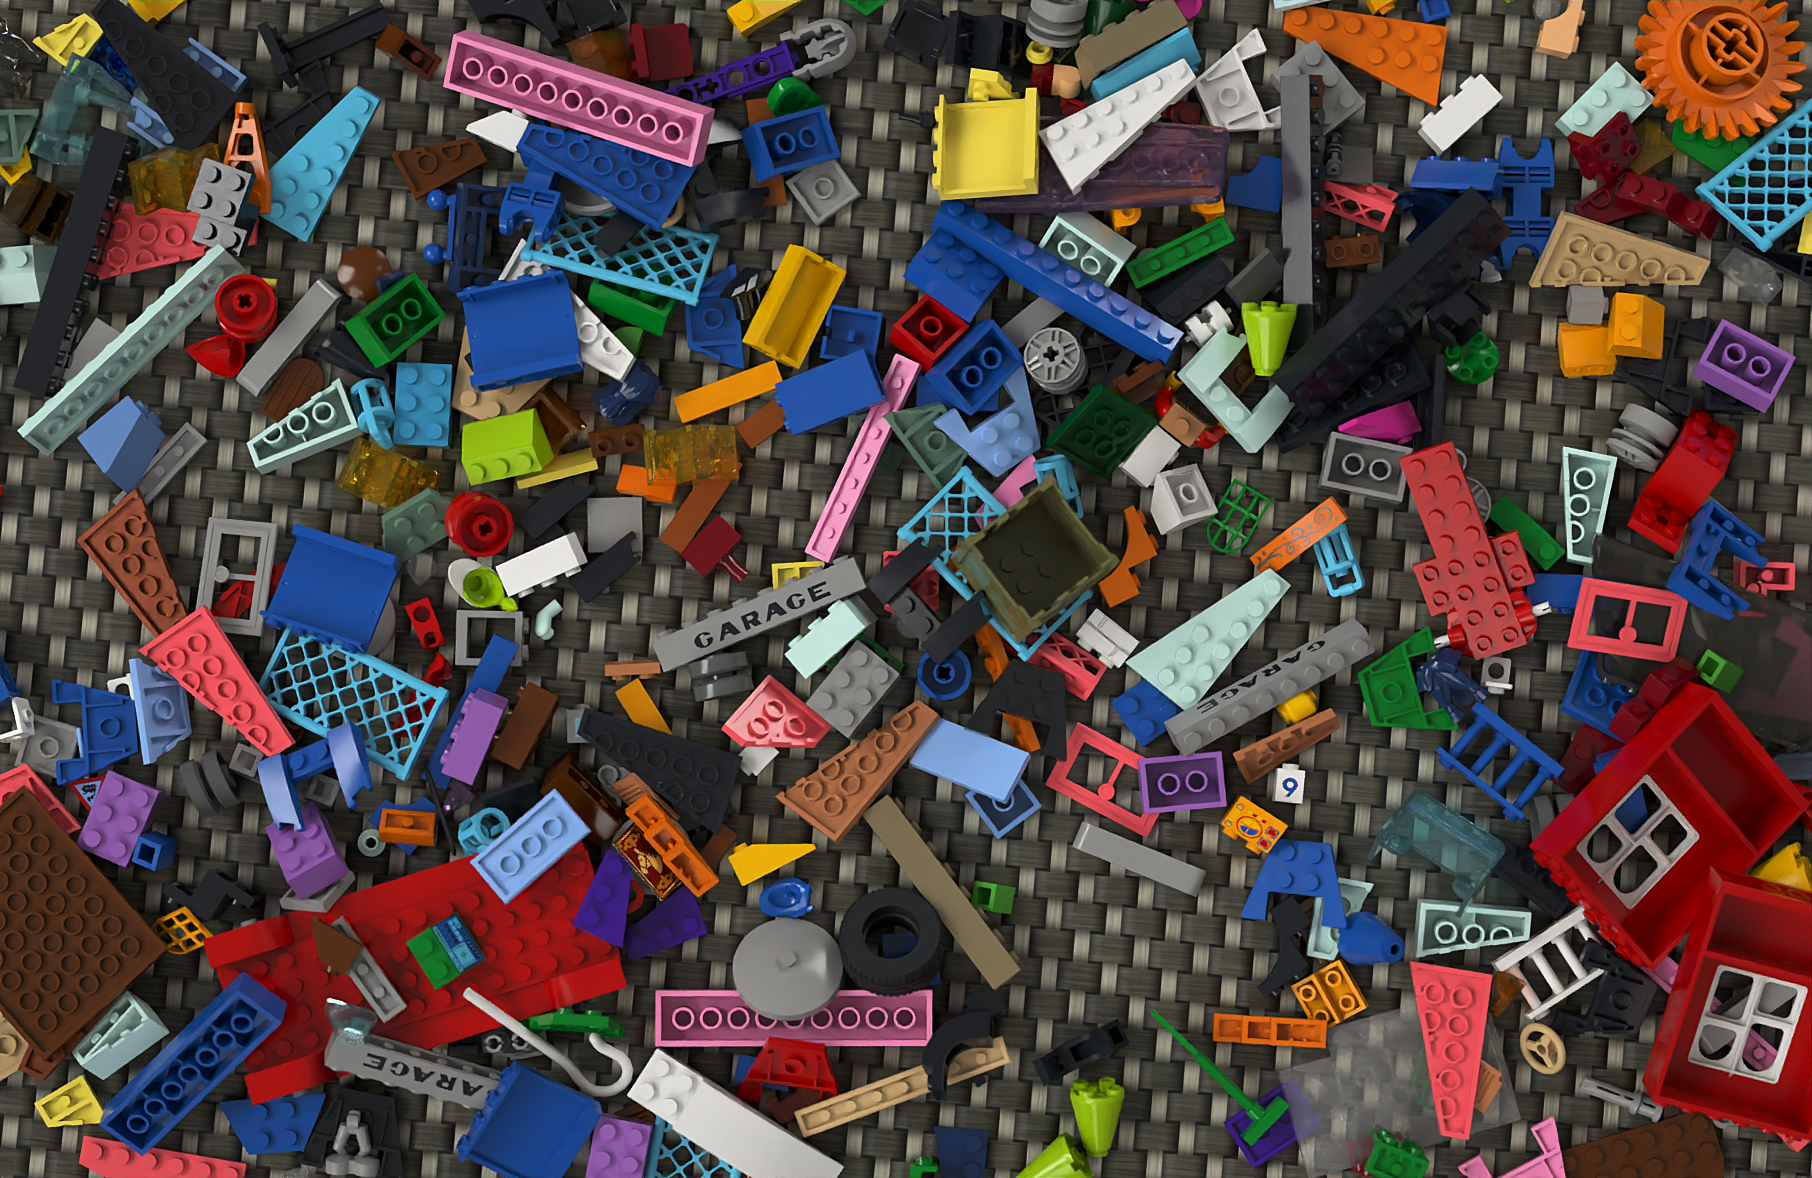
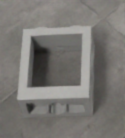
[455,610,530,667]

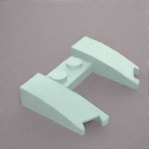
[1177,327,1295,453]

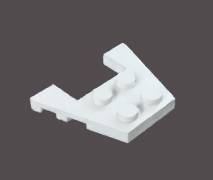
[1194,28,1281,133]

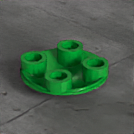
[1445,332,1500,385]

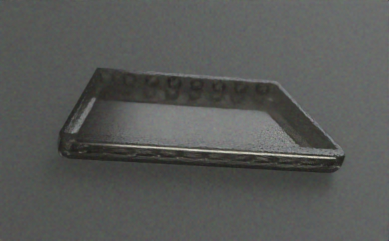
[1591,532,1812,754]

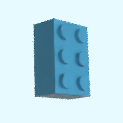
[393,362,456,449]

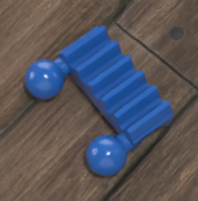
[423,189,458,265]

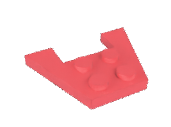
[0,764,83,835]

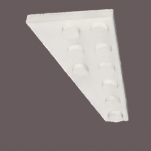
[1038,58,1197,196]
[498,238,636,383]

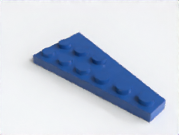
[516,123,698,231]

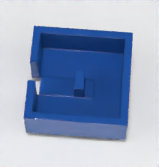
[820,304,883,362]

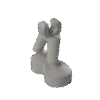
[326,1110,380,1177]

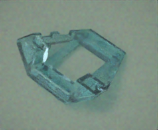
[29,52,153,172]

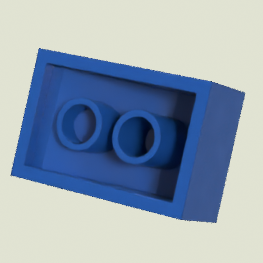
[741,105,841,183]

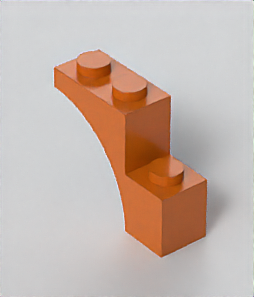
[1097,505,1159,609]

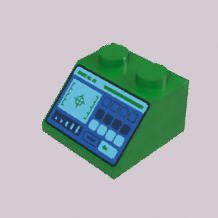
[406,912,486,990]

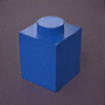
[132,831,179,871]

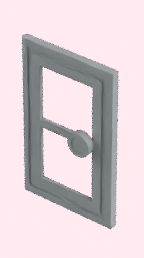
[195,517,279,637]

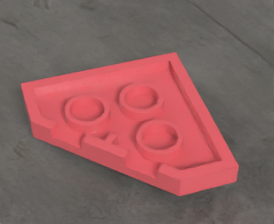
[721,674,832,748]

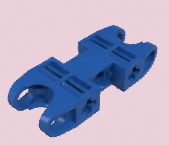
[499,118,586,244]
[1497,138,1554,270]

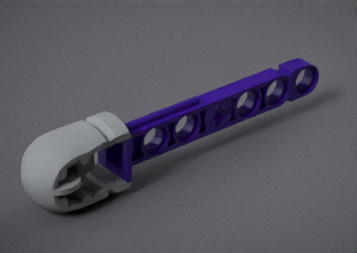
[662,18,857,105]

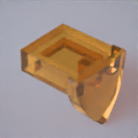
[1489,971,1526,1018]

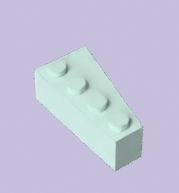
[247,378,364,475]
[1562,446,1617,568]
[1413,898,1532,958]

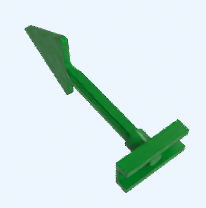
[1150,1010,1289,1146]

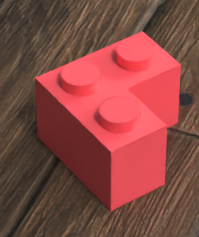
[1732,561,1795,618]

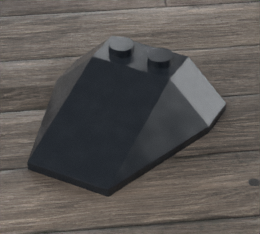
[1727,177,1812,283]

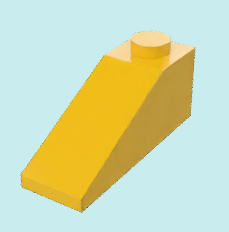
[727,0,804,39]
[728,842,817,886]

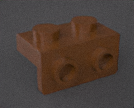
[1325,233,1380,268]
[1111,359,1164,404]
[588,423,647,458]

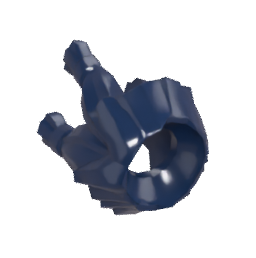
[591,360,663,427]
[1416,647,1490,724]

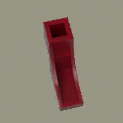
[1617,172,1721,240]
[1608,655,1701,744]

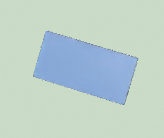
[910,718,1031,804]
[470,789,592,904]

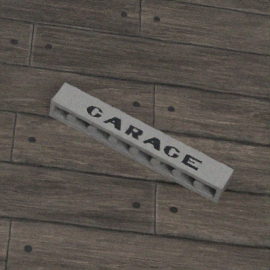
[652,555,868,673]
[1164,618,1375,756]
[325,1024,502,1110]

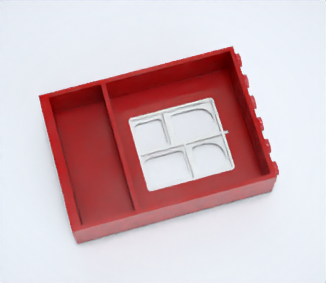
[1529,681,1810,971]
[1642,865,1812,1142]

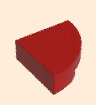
[1060,97,1087,119]

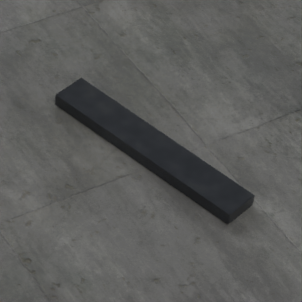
[591,148,721,259]

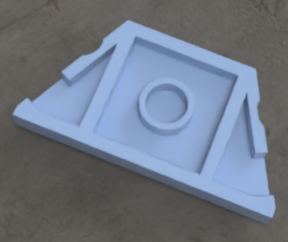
[129,658,192,765]

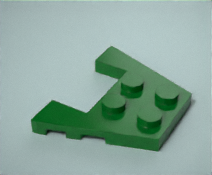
[1356,626,1459,730]
[518,1009,625,1039]

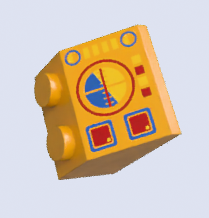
[1219,796,1288,855]

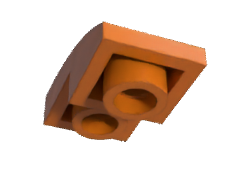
[616,464,680,504]

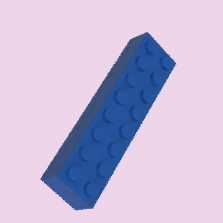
[99,972,287,1156]

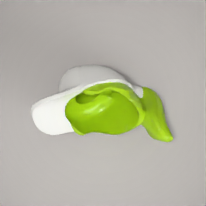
[448,558,518,611]

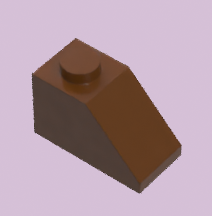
[374,24,442,82]
[310,917,365,977]

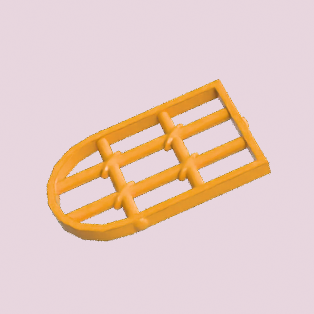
[152,906,213,955]

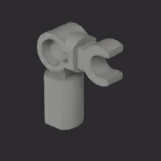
[598,763,631,806]

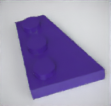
[572,849,632,948]
[623,885,708,962]

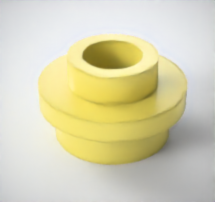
[1026,40,1053,64]

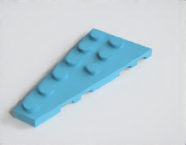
[258,86,382,242]

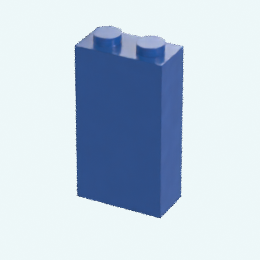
[774,349,889,436]

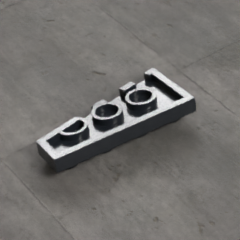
[1467,831,1571,920]

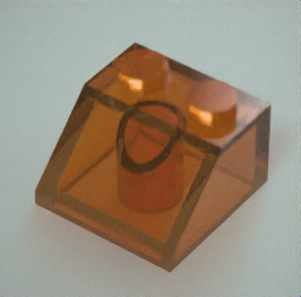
[567,28,639,82]
[521,387,588,458]

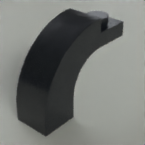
[922,1011,994,1101]
[1032,1019,1130,1086]

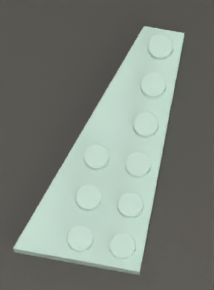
[1124,568,1291,711]

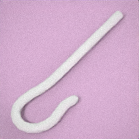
[463,988,633,1097]

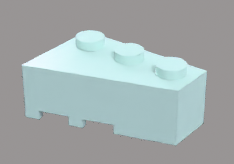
[785,594,878,679]
[72,990,170,1080]

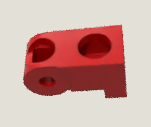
[405,596,446,651]

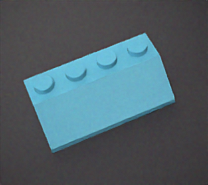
[1090,27,1202,102]

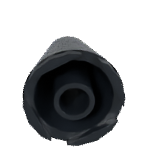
[313,312,392,381]

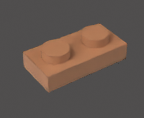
[605,659,662,680]

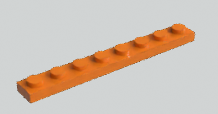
[947,545,1041,753]

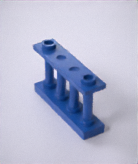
[1436,701,1566,824]

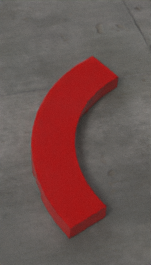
[211,563,287,637]

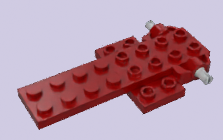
[1399,439,1552,661]

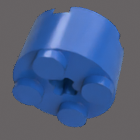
[917,650,972,702]

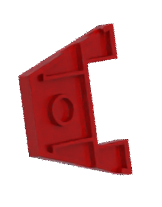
[736,1036,840,1103]

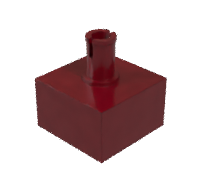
[680,514,750,584]

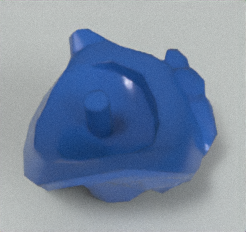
[759,878,815,919]

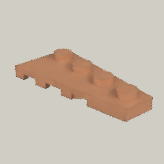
[1233,708,1341,785]

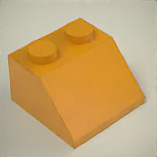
[1607,292,1665,360]

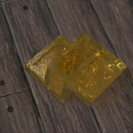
[127,142,221,216]
[643,425,739,486]
[335,436,440,511]

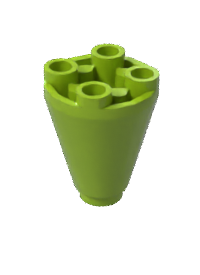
[1241,301,1297,376]
[1070,1077,1125,1157]

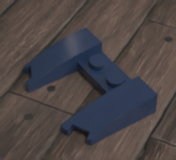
[447,183,507,293]

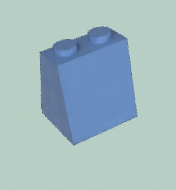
[77,395,166,494]

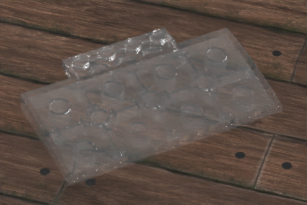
[1277,1004,1521,1178]

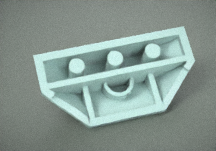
[0,245,58,306]

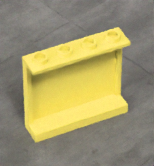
[932,88,1040,200]

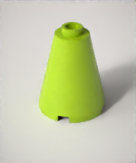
[1015,1132,1093,1178]

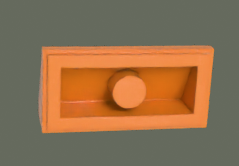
[379,808,437,846]

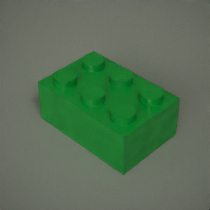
[586,251,685,337]
[344,272,447,368]

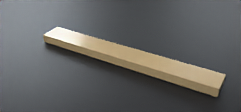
[794,1035,1011,1138]

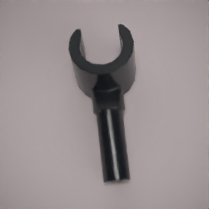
[898,111,937,130]

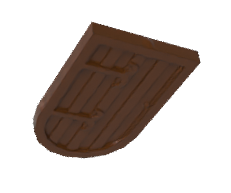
[259,358,324,423]

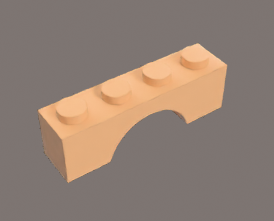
[1535,0,1585,59]

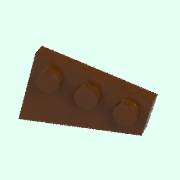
[390,137,488,201]
[1219,315,1257,398]

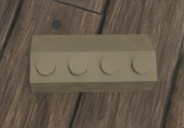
[1074,0,1188,90]

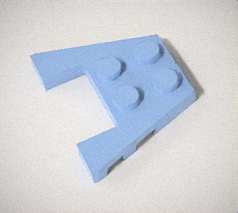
[933,365,1041,477]

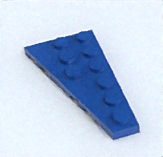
[1560,649,1642,744]

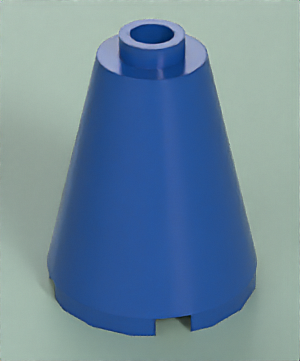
[1337,912,1405,966]

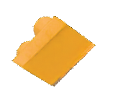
[1557,320,1616,378]

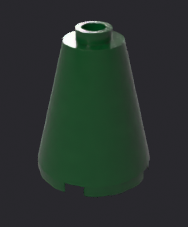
[1084,0,1137,37]

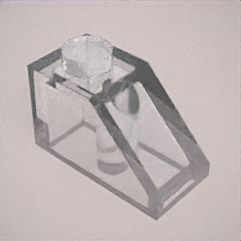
[1717,247,1784,306]

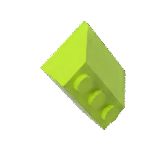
[462,408,554,486]

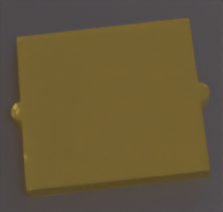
[1627,118,1677,176]

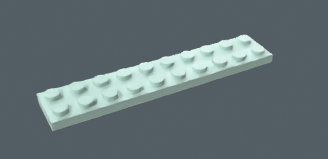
[18,243,247,456]

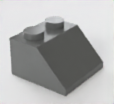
[1223,247,1283,311]

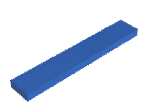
[421,633,519,790]

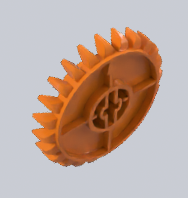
[1634,0,1807,141]

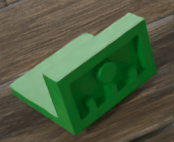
[1364,1128,1430,1178]

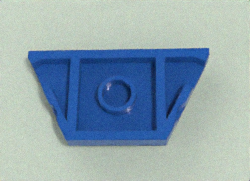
[684,264,745,370]
[220,1093,327,1155]

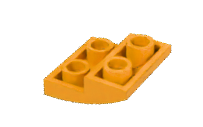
[1291,958,1369,1029]

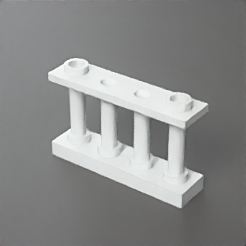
[1491,905,1621,1020]

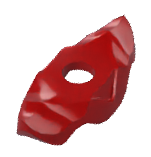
[391,652,453,738]

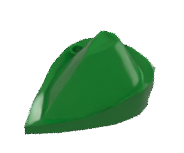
[767,77,825,117]

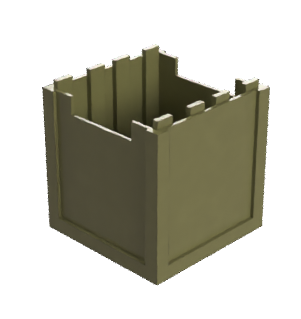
[950,474,1120,644]

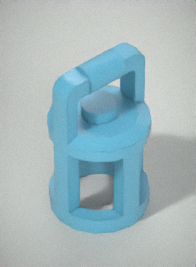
[349,378,396,450]
[1033,454,1084,519]
[1313,524,1365,597]
[458,808,510,857]

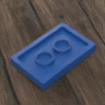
[1111,679,1208,747]

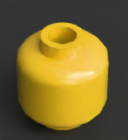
[1275,688,1318,725]

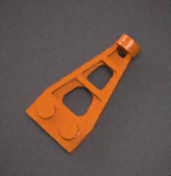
[223,102,272,214]

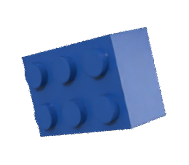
[903,228,1005,323]

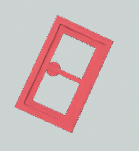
[1567,577,1688,662]
[1045,722,1160,838]

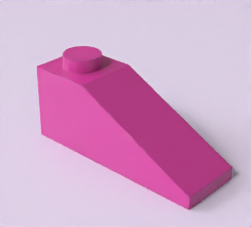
[1338,400,1422,445]

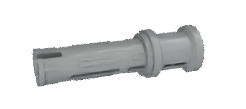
[1579,1075,1663,1123]

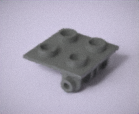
[1324,131,1373,185]

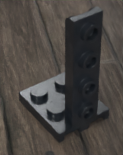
[257,2,392,89]

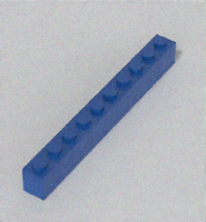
[930,199,1184,367]

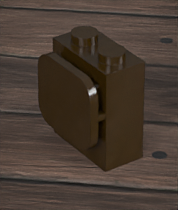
[0,172,74,245]

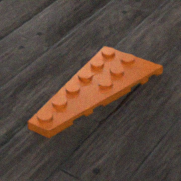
[1282,6,1448,108]

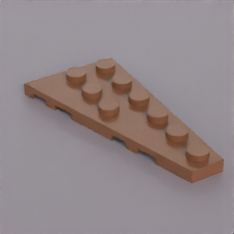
[775,700,941,844]

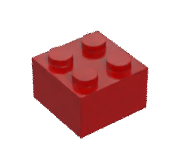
[889,294,970,373]

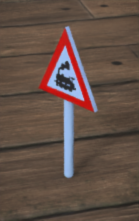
[68,727,106,813]

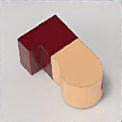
[1030,63,1081,99]

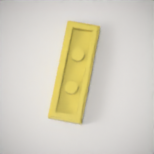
[516,447,598,489]

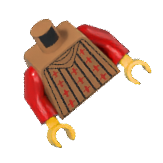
[1153,371,1229,449]

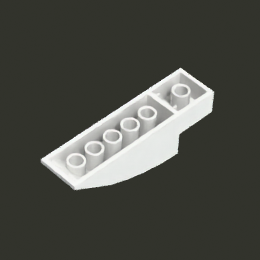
[627,1047,844,1178]

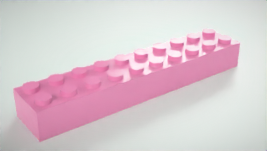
[443,30,715,167]
[655,989,932,1046]

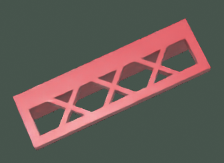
[1324,180,1398,232]
[999,626,1107,701]

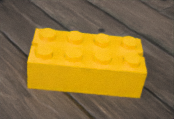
[742,244,847,369]

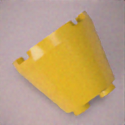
[1746,842,1812,892]

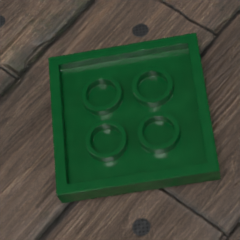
[1046,382,1160,479]

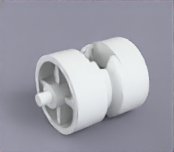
[1182,300,1234,349]

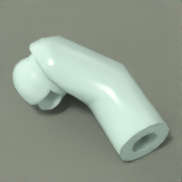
[535,599,563,640]

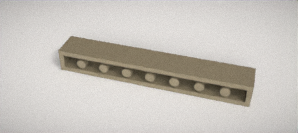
[862,795,1022,992]

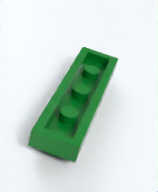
[1125,216,1235,290]

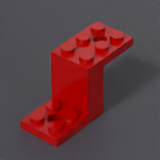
[1627,407,1739,555]

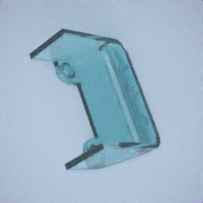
[1366,791,1505,918]

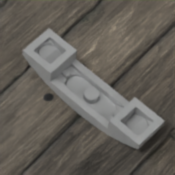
[1001,297,1066,350]
[228,743,340,808]

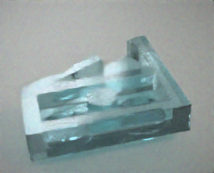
[324,998,378,1045]

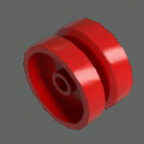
[215,274,278,343]
[444,490,514,557]

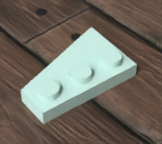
[1305,877,1374,960]

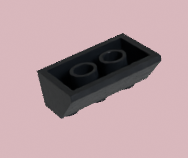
[1136,252,1235,328]

